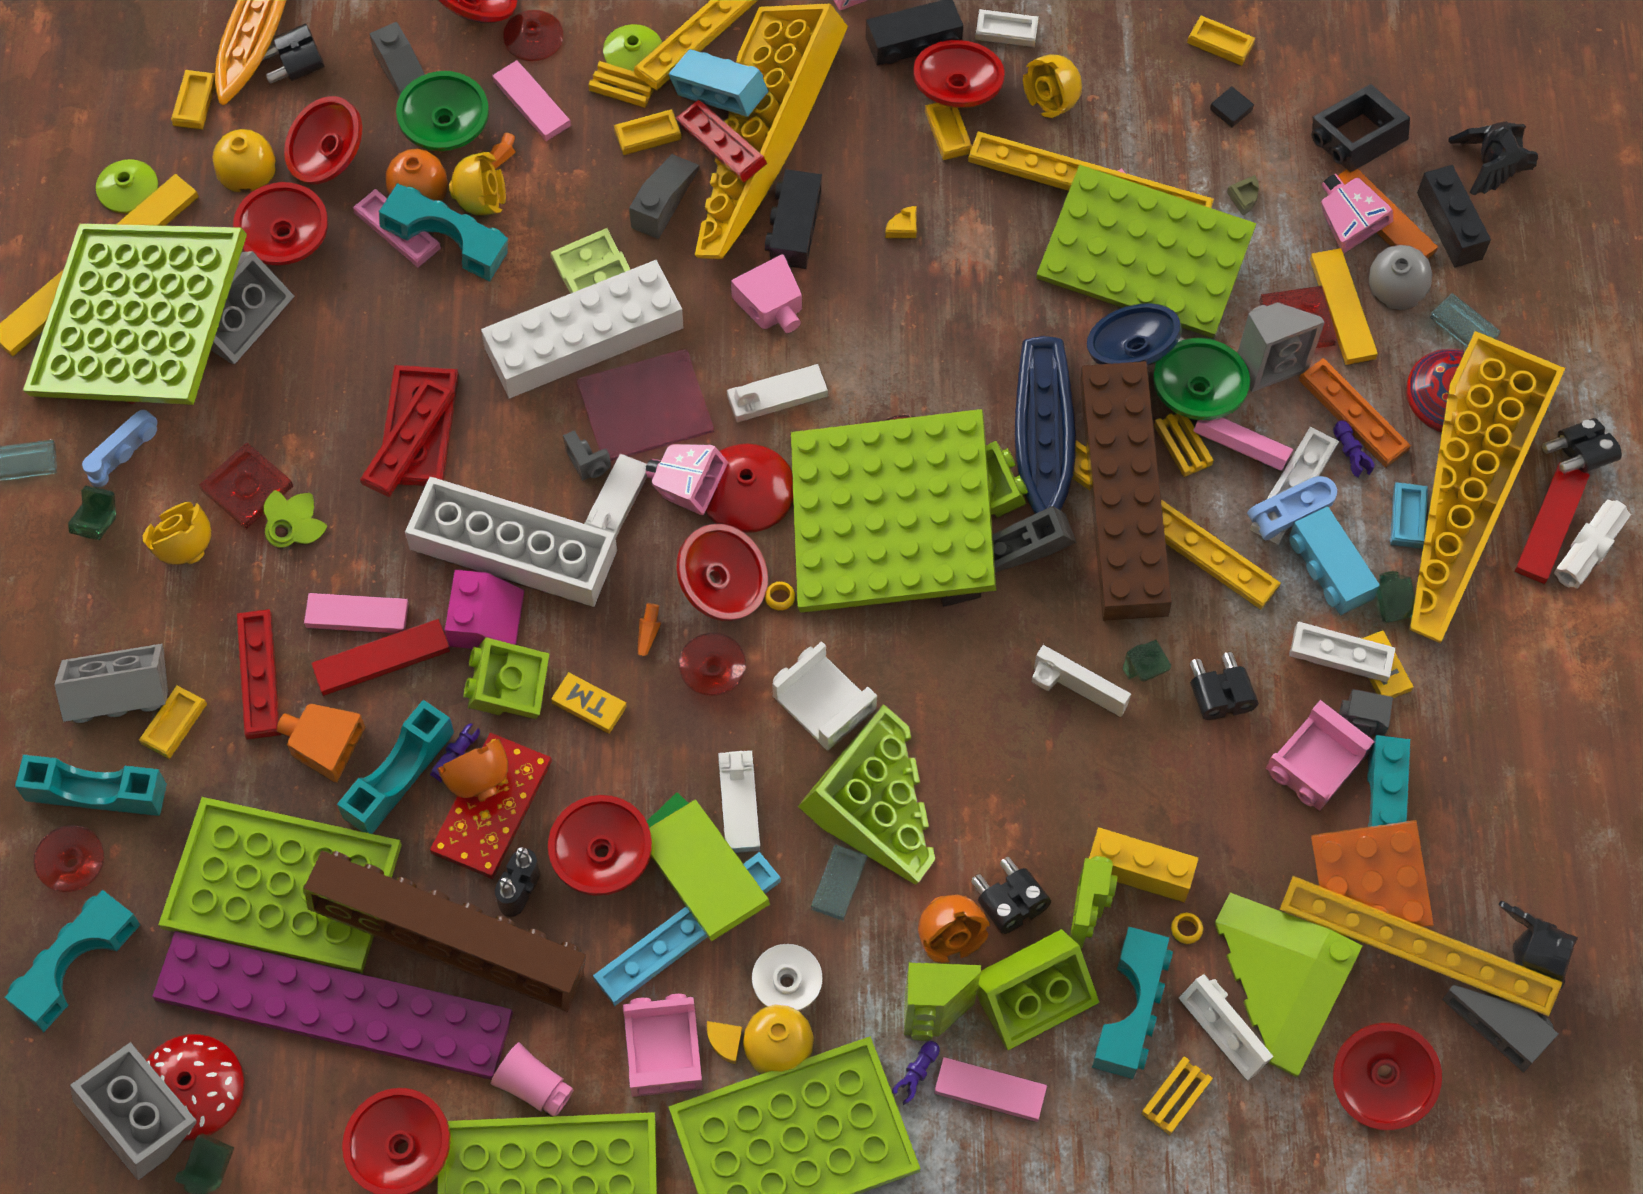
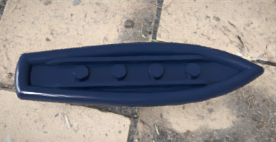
[1015,336,1076,527]

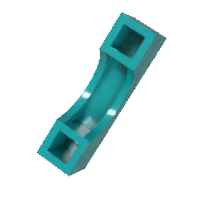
[379,183,508,282]
[337,700,454,834]
[1367,735,1410,827]
[15,755,167,816]
[4,890,140,1032]
[1092,927,1173,1079]

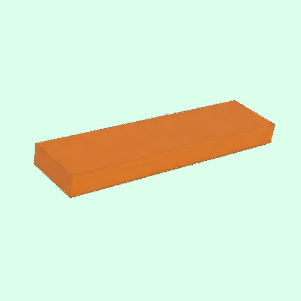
[1338,169,1438,259]
[1299,358,1411,468]

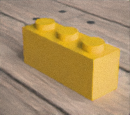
[1089,827,1198,903]

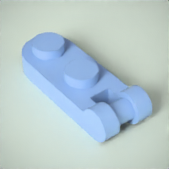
[82,410,158,487]
[1247,476,1337,541]

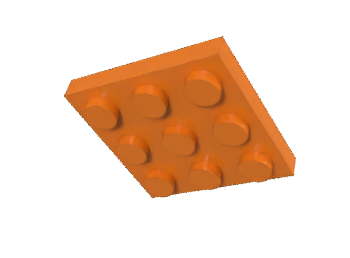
[1311,820,1434,937]

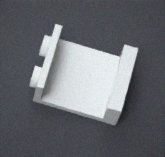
[772,641,877,751]

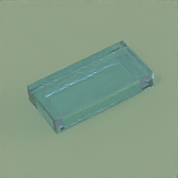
[1430,293,1501,347]
[0,440,57,480]
[811,844,867,921]

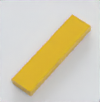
[1310,248,1378,365]

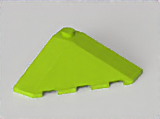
[798,704,935,885]
[1214,893,1363,1078]

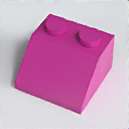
[445,570,524,649]

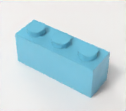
[669,49,769,117]
[1289,506,1380,615]

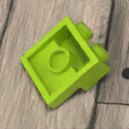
[986,441,1028,518]
[463,637,549,719]
[1070,856,1118,948]

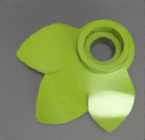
[264,490,327,548]

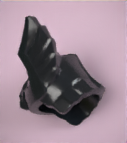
[1448,121,1538,195]
[1498,901,1578,989]

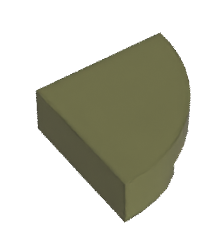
[1227,175,1259,216]

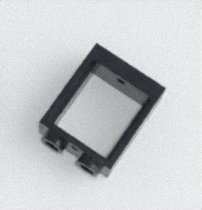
[1311,84,1410,173]

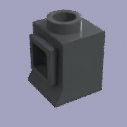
[1339,689,1393,736]

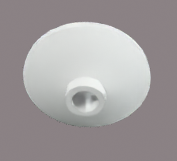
[752,944,822,1011]

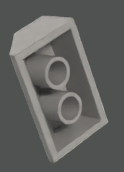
[211,251,295,364]
[1237,302,1325,392]
[54,644,168,723]
[70,1042,197,1180]

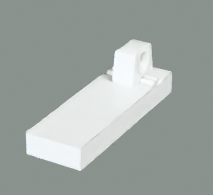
[727,364,828,422]
[584,454,647,538]
[1289,622,1395,682]
[1032,645,1131,717]
[718,751,760,853]
[1179,975,1274,1081]

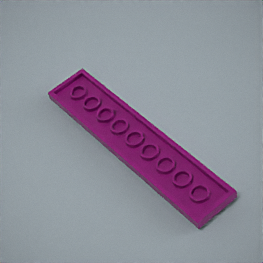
[152,931,513,1080]

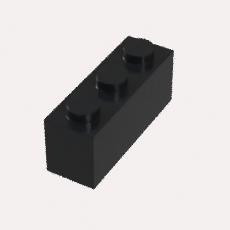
[866,0,963,66]
[1417,164,1491,268]
[765,169,822,269]

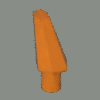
[490,133,516,169]
[638,603,661,656]

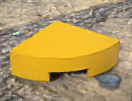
[885,206,917,238]
[707,1021,742,1064]

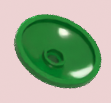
[396,71,489,151]
[1153,338,1250,420]

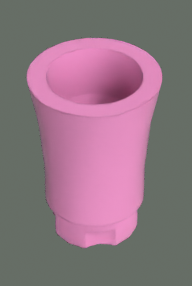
[491,1042,574,1117]

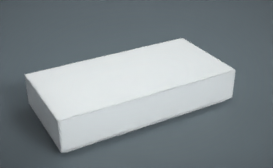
[975,9,1039,47]

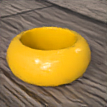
[765,582,795,611]
[1171,912,1203,944]

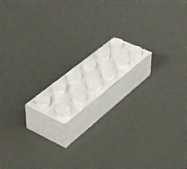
[481,260,683,398]
[405,477,617,607]

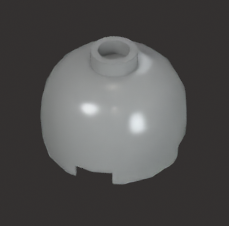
[1369,245,1432,310]

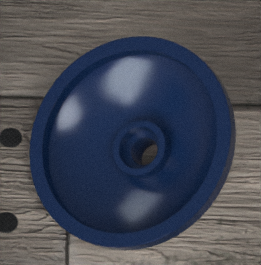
[1087,304,1182,366]

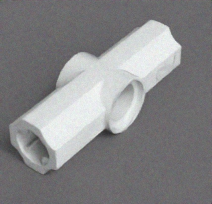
[1554,499,1631,589]

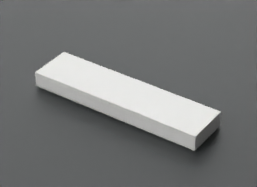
[1250,427,1339,545]

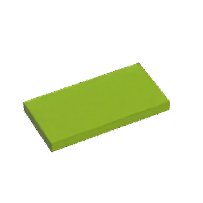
[649,799,770,941]

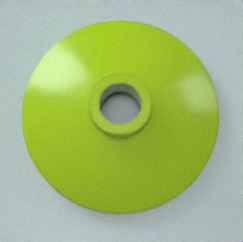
[603,24,662,71]
[96,159,158,213]

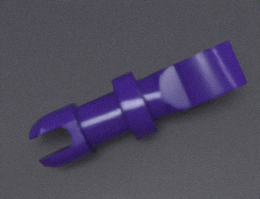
[1333,421,1374,478]
[430,723,480,782]
[892,1041,940,1105]

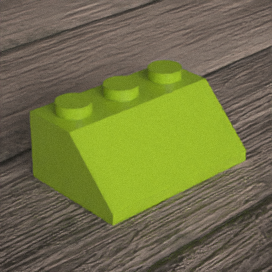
[977,929,1100,1050]
[904,962,981,1041]

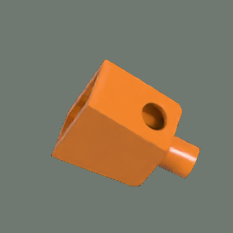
[277,704,365,783]

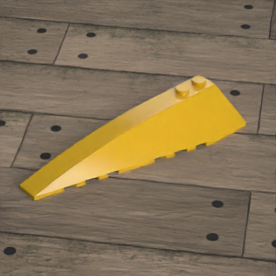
[695,4,848,259]
[1410,331,1565,644]

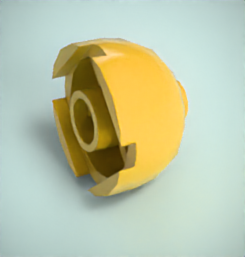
[1022,54,1082,118]
[212,129,276,192]
[449,152,506,215]
[142,502,211,565]
[743,1004,814,1074]

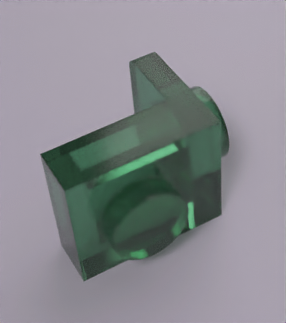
[68,485,116,540]
[1377,571,1415,623]
[1122,639,1171,682]
[175,1133,234,1194]

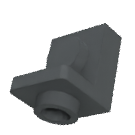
[563,430,611,481]

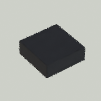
[1210,86,1254,127]

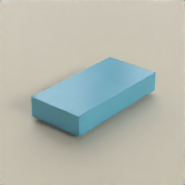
[1390,482,1428,549]

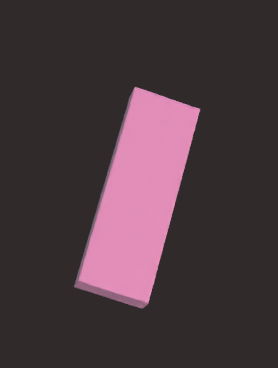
[492,60,571,141]
[353,189,441,268]
[1194,418,1293,471]
[304,593,409,633]
[934,1057,1047,1122]

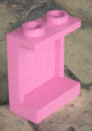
[1266,700,1375,811]
[623,994,703,1097]

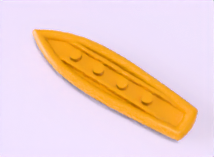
[215,0,286,105]

